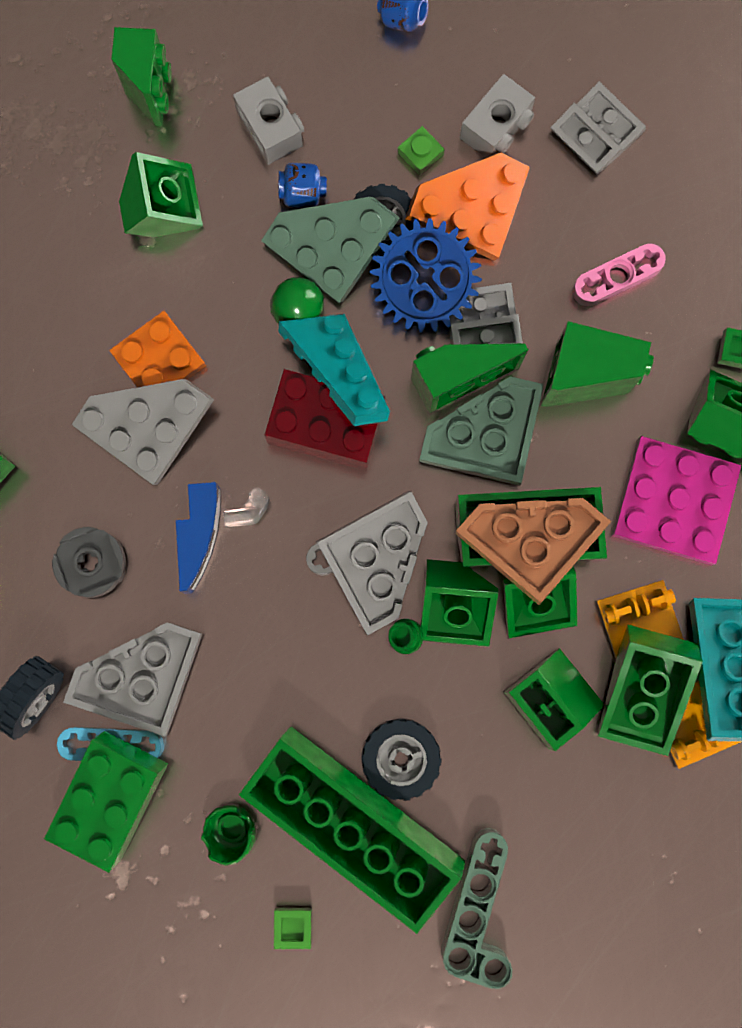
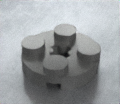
[52,527,126,598]

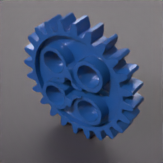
[370,218,482,332]

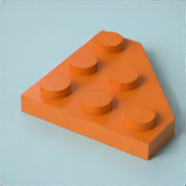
[405,153,530,261]

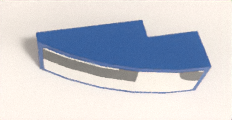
[176,482,220,594]

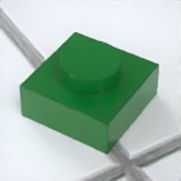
[717,327,742,369]

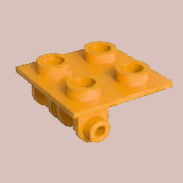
[597,580,684,658]
[670,681,741,769]

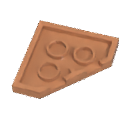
[455,498,611,605]

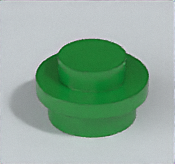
[388,619,423,654]

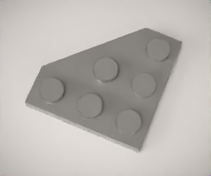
[72,379,214,485]
[316,491,428,636]
[63,622,202,737]

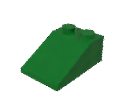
[411,343,529,414]
[598,625,703,756]

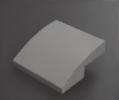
[550,81,646,174]
[443,283,523,344]

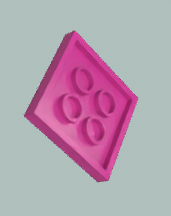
[612,436,742,566]

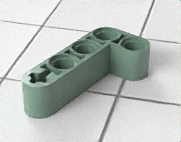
[441,828,513,989]

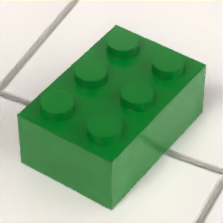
[44,731,169,873]

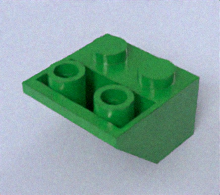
[111,27,172,127]
[504,648,605,751]

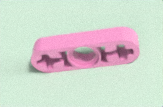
[572,244,666,307]

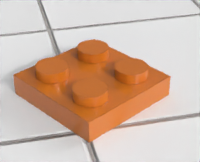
[109,311,206,387]

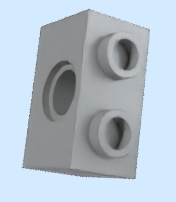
[460,74,535,158]
[233,76,304,165]

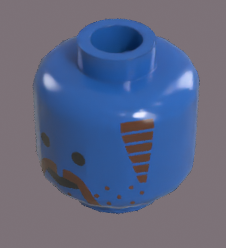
[377,0,428,32]
[278,163,327,208]

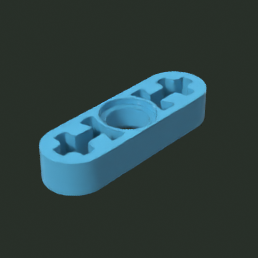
[57,727,164,761]

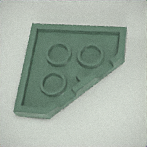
[261,197,400,303]
[419,376,544,486]

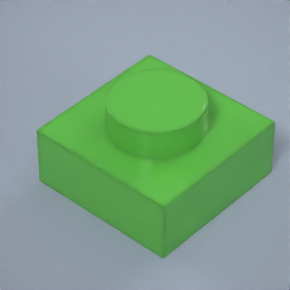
[397,126,445,176]
[274,908,312,949]

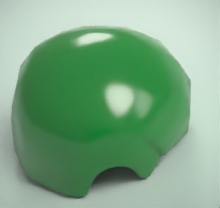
[270,277,324,324]
[201,804,257,866]

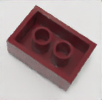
[264,369,385,471]

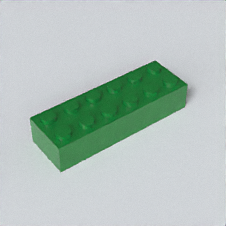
[239,727,466,934]

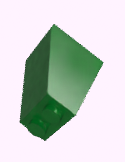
[541,321,654,407]

